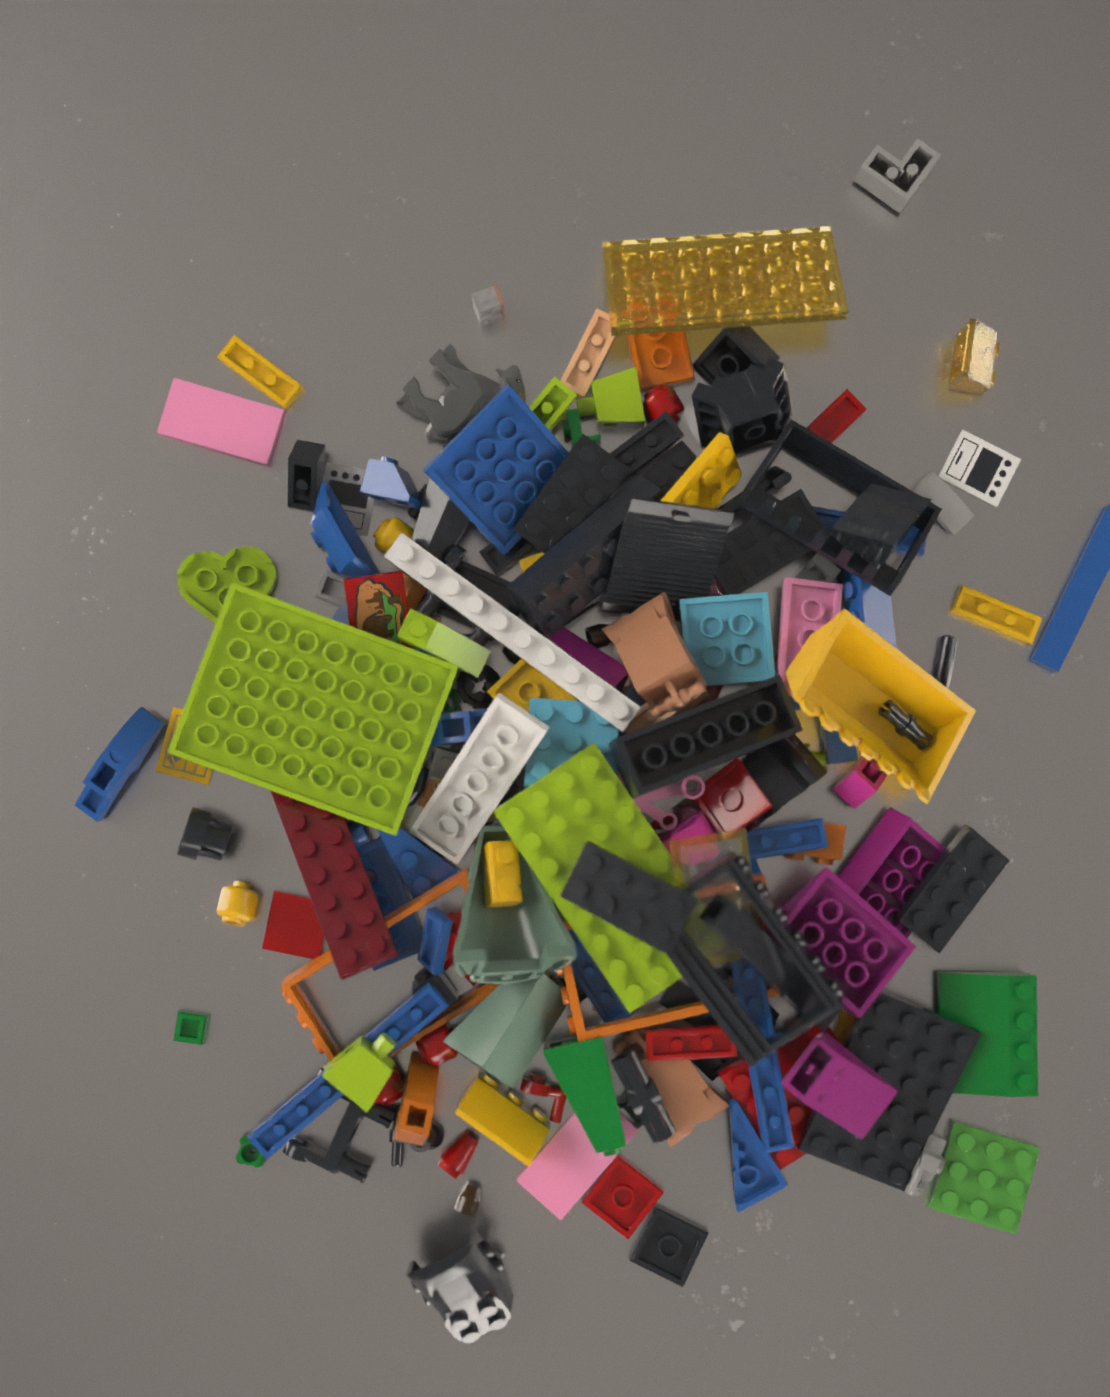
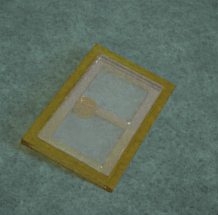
[669,828,760,965]

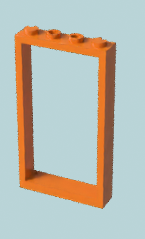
[281,867,500,1061]
[557,873,780,1042]

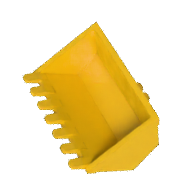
[785,609,976,804]

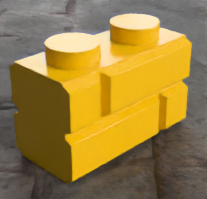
[481,841,522,908]

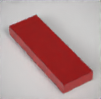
[645,1025,737,1062]

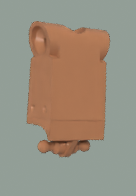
[601,592,707,717]
[613,1023,729,1148]

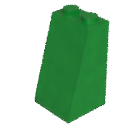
[543,1037,627,1156]

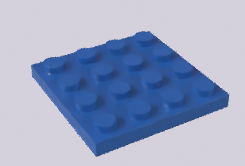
[423,385,568,555]

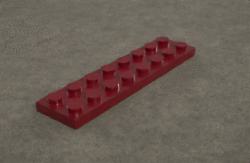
[270,790,399,980]

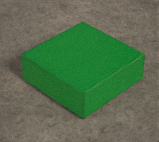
[173,1010,209,1045]

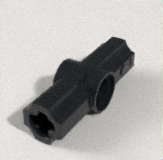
[611,1049,676,1143]

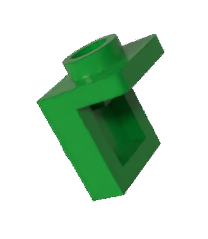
[562,409,601,447]

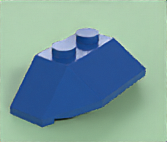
[310,481,380,578]

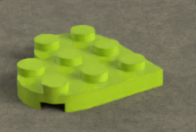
[177,546,278,624]

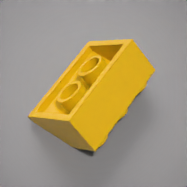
[455,1072,550,1167]

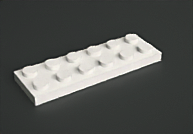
[409,693,550,865]

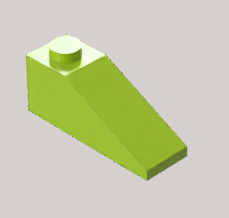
[529,376,577,432]
[397,608,491,678]

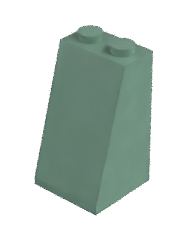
[443,970,568,1090]

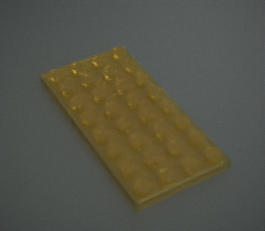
[602,226,849,336]

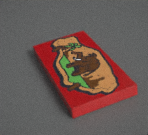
[343,570,414,649]

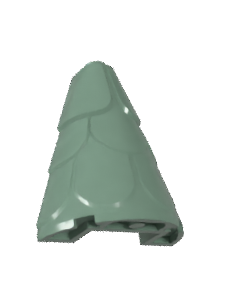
[453,823,577,984]

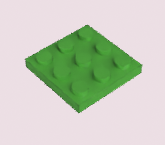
[928,1120,1040,1234]

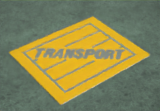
[155,707,213,785]

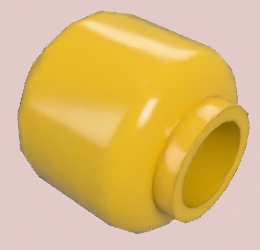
[373,517,414,554]
[217,881,259,927]

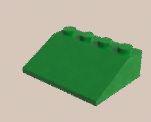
[937,971,1039,1097]

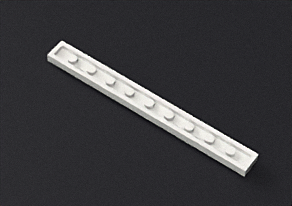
[384,533,641,732]

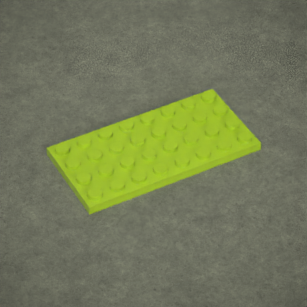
[493,742,728,1013]

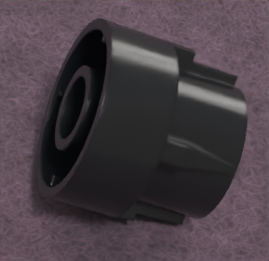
[177,807,232,861]

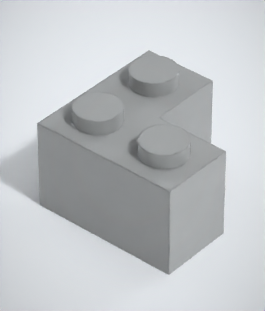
[854,138,941,213]

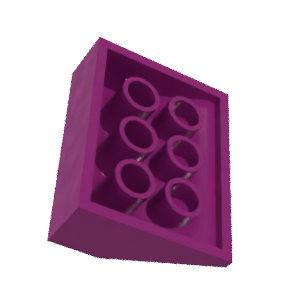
[838,807,946,938]
[763,867,916,1018]

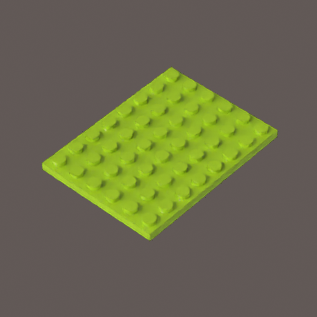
[167,582,459,836]

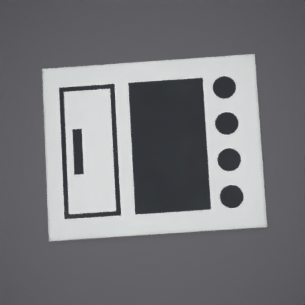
[939,429,1021,507]
[322,462,374,536]

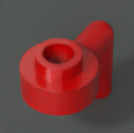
[520,1073,566,1123]

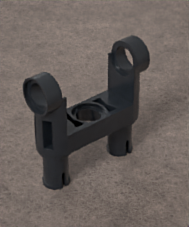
[416,544,519,647]
[283,1068,396,1184]

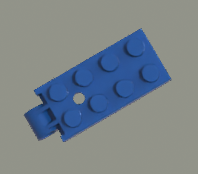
[349,822,423,971]

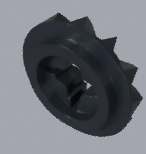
[456,664,500,709]

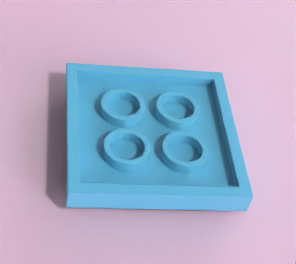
[678,592,775,686]
[524,698,618,788]

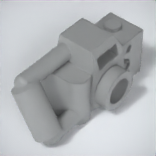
[906,1133,947,1196]

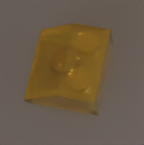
[948,318,1000,396]

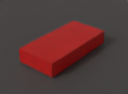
[806,389,867,443]

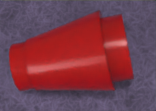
[437,1132,479,1179]

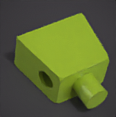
[576,367,645,428]
[322,1033,396,1112]

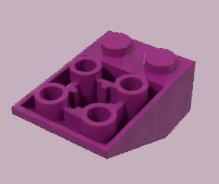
[781,1031,898,1139]

